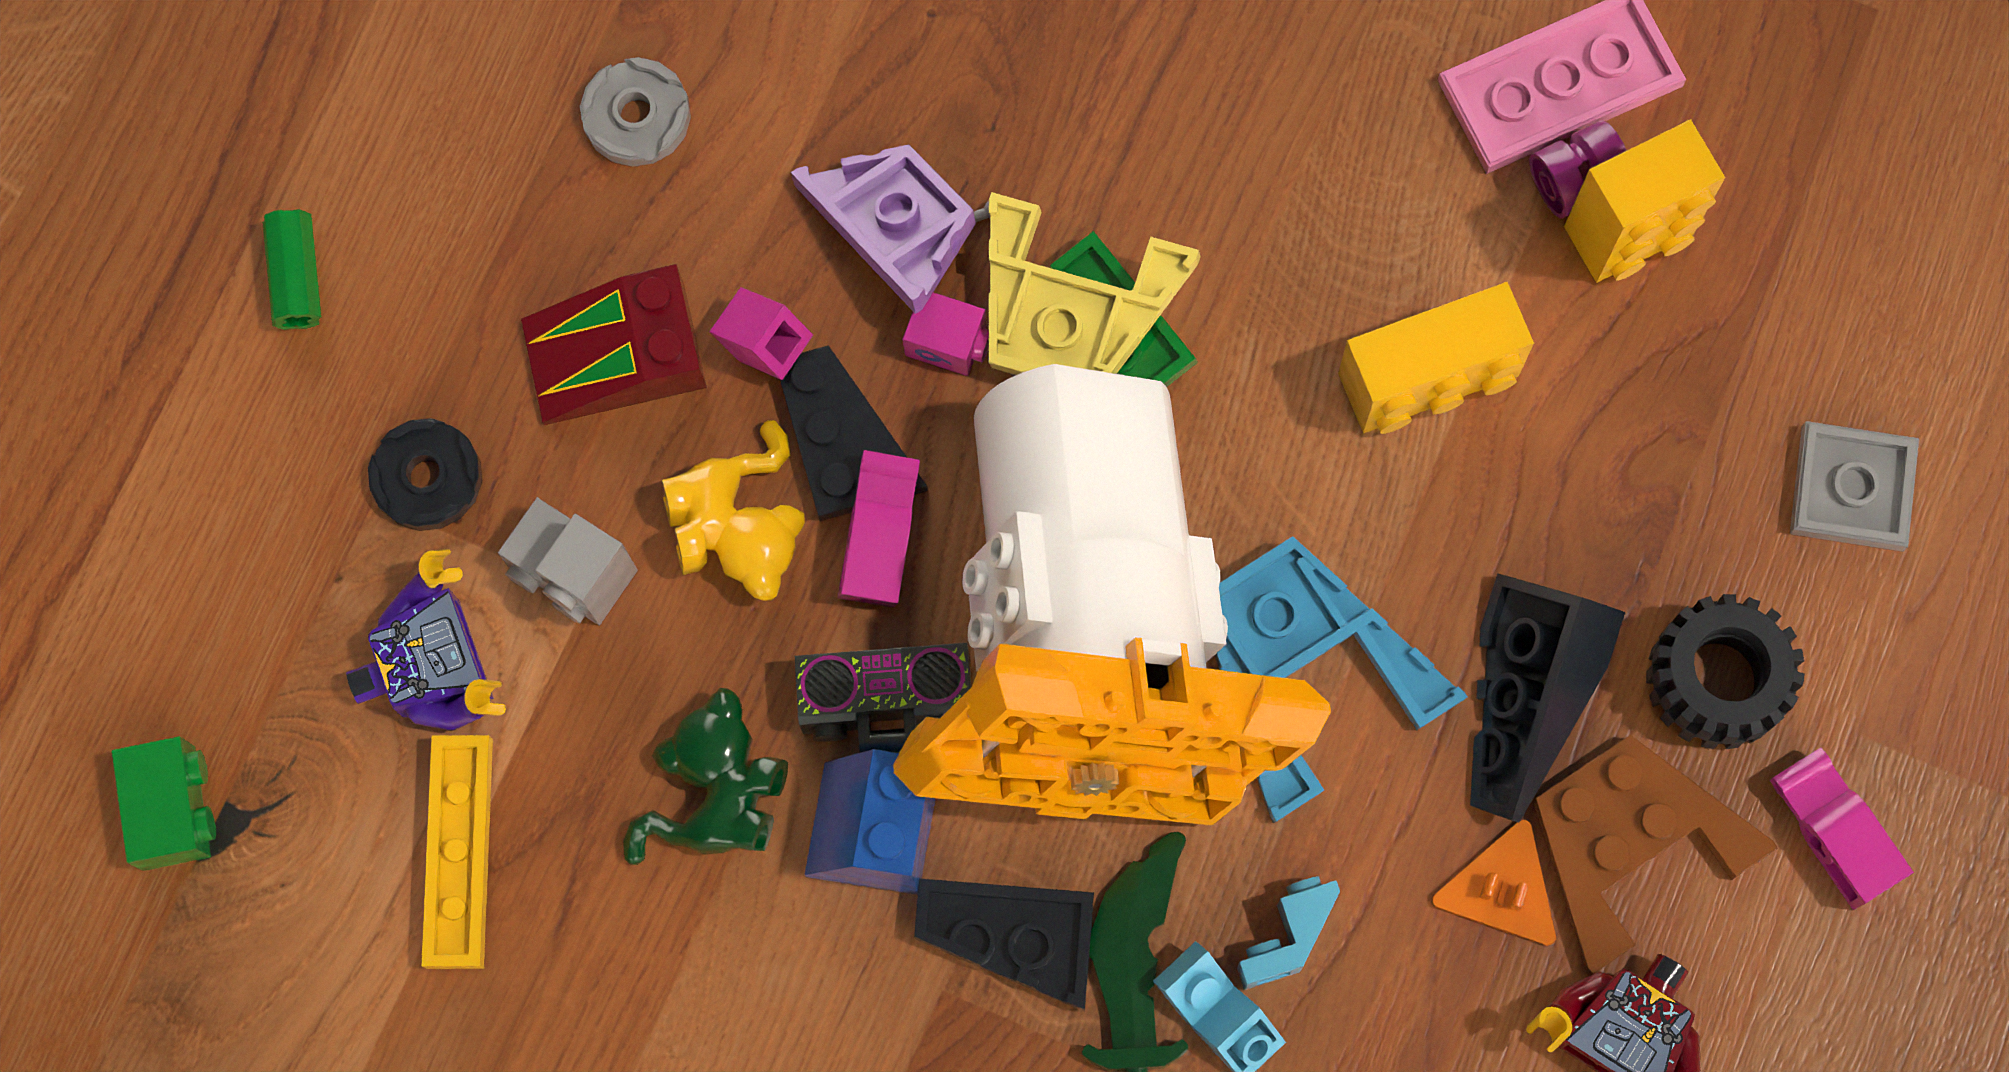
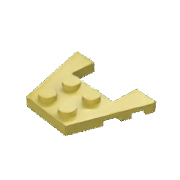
[989,192,1201,375]

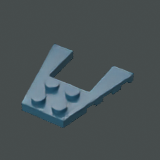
[1215,536,1468,823]

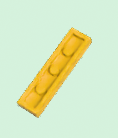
[422,735,493,969]

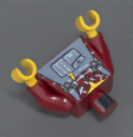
[1526,954,1701,1072]

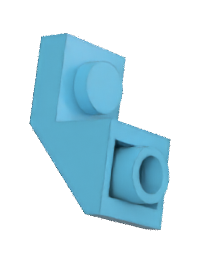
[1237,876,1340,990]
[1153,941,1286,1072]

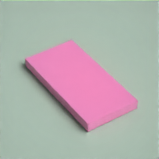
[1438,0,1686,174]

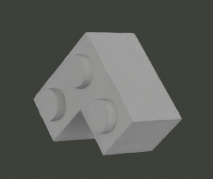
[498,497,638,626]

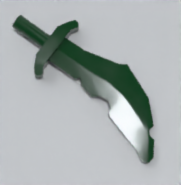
[1082,832,1189,1072]

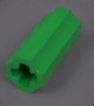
[262,209,322,330]

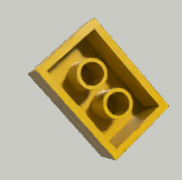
[1564,119,1725,283]
[1338,282,1534,434]

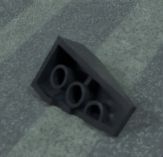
[1470,573,1625,823]

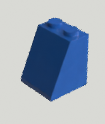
[805,749,936,895]

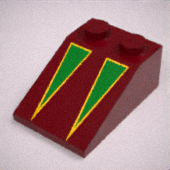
[521,264,707,425]

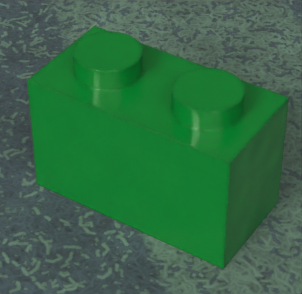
[112,736,216,871]

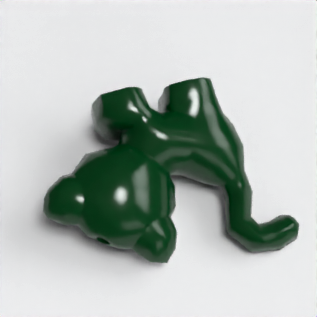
[623,688,788,865]

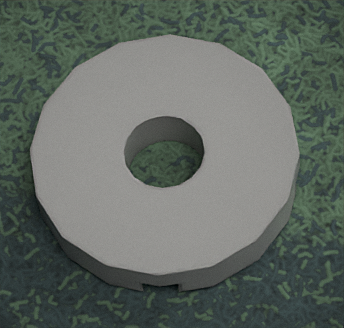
[580,57,691,167]

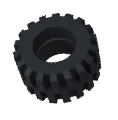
[1646,594,1805,749]

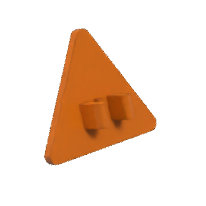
[1432,820,1556,946]

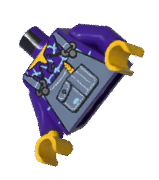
[346,549,506,731]

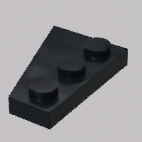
[780,345,928,522]
[914,878,1094,1012]

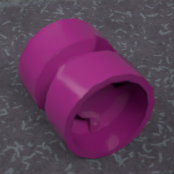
[1529,120,1627,219]

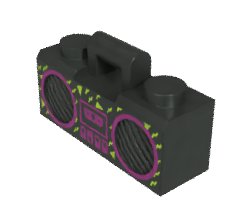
[795,643,971,753]

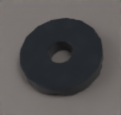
[368,418,482,531]

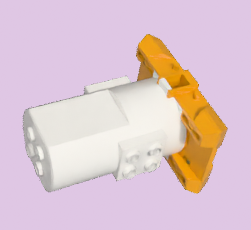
[893,364,1331,825]

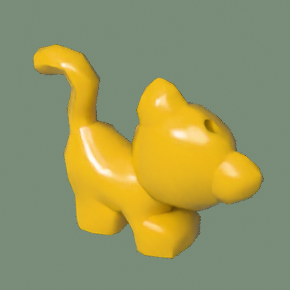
[662,420,805,601]

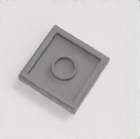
[1790,421,1919,552]

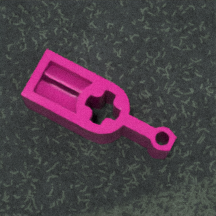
[838,450,920,608]
[1770,747,1914,910]

